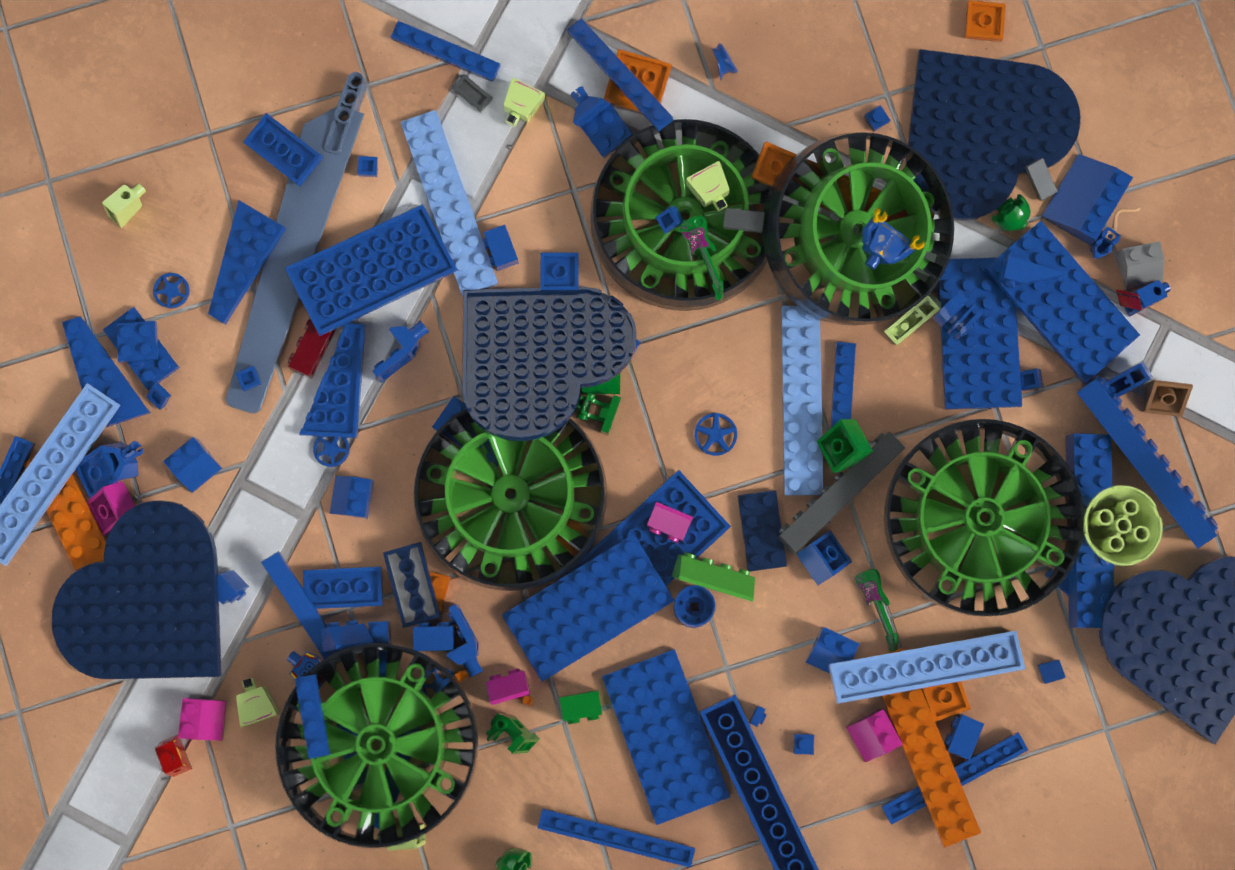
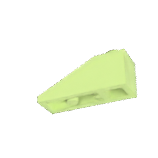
[884,292,941,345]

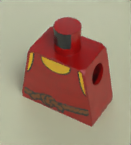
[155,735,192,777]

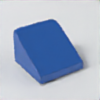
[655,206,685,234]
[1020,368,1044,391]
[1038,659,1066,684]

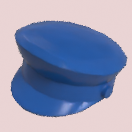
[712,43,738,80]

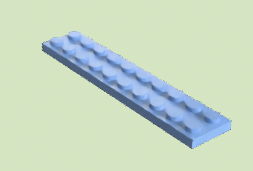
[401,110,498,297]
[781,306,823,496]
[0,383,121,566]
[828,631,1025,704]

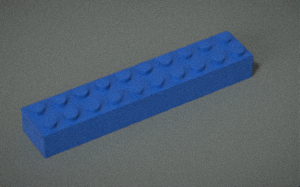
[1077,376,1218,549]
[1066,433,1114,628]
[699,694,819,870]

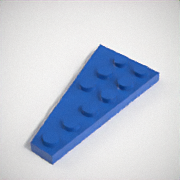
[208,200,286,325]
[62,316,151,428]
[299,323,366,438]

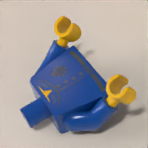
[862,208,925,270]

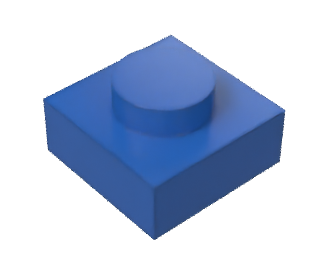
[864,105,891,132]
[357,156,378,177]
[236,366,262,392]
[147,382,171,410]
[749,705,767,727]
[793,734,814,755]

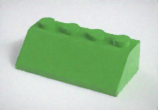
[672,552,755,602]

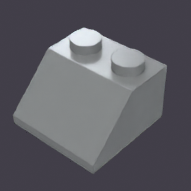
[1117,241,1165,290]

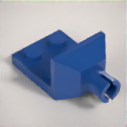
[570,86,634,158]
[372,320,429,383]
[75,441,144,498]
[446,604,483,678]

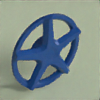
[694,413,737,456]

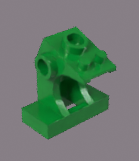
[574,392,621,436]
[486,713,540,754]

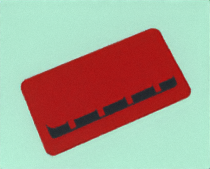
[1116,289,1142,311]

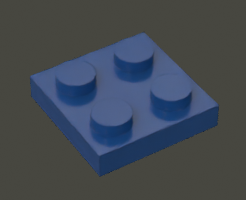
[540,253,579,290]
[117,321,158,363]

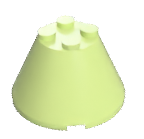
[1083,486,1162,566]

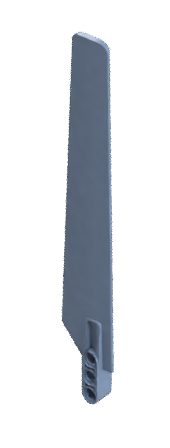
[226,72,367,414]

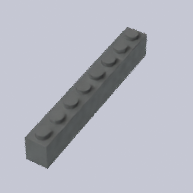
[777,431,905,554]

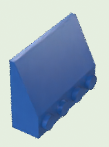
[1041,154,1133,245]

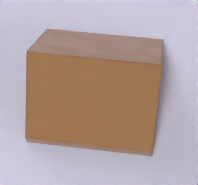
[1144,380,1193,417]

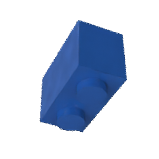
[482,225,519,271]
[217,570,249,605]
[944,714,984,760]

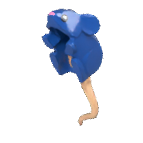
[1090,207,1141,259]

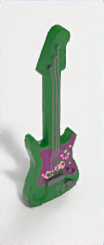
[680,215,723,301]
[855,568,898,652]

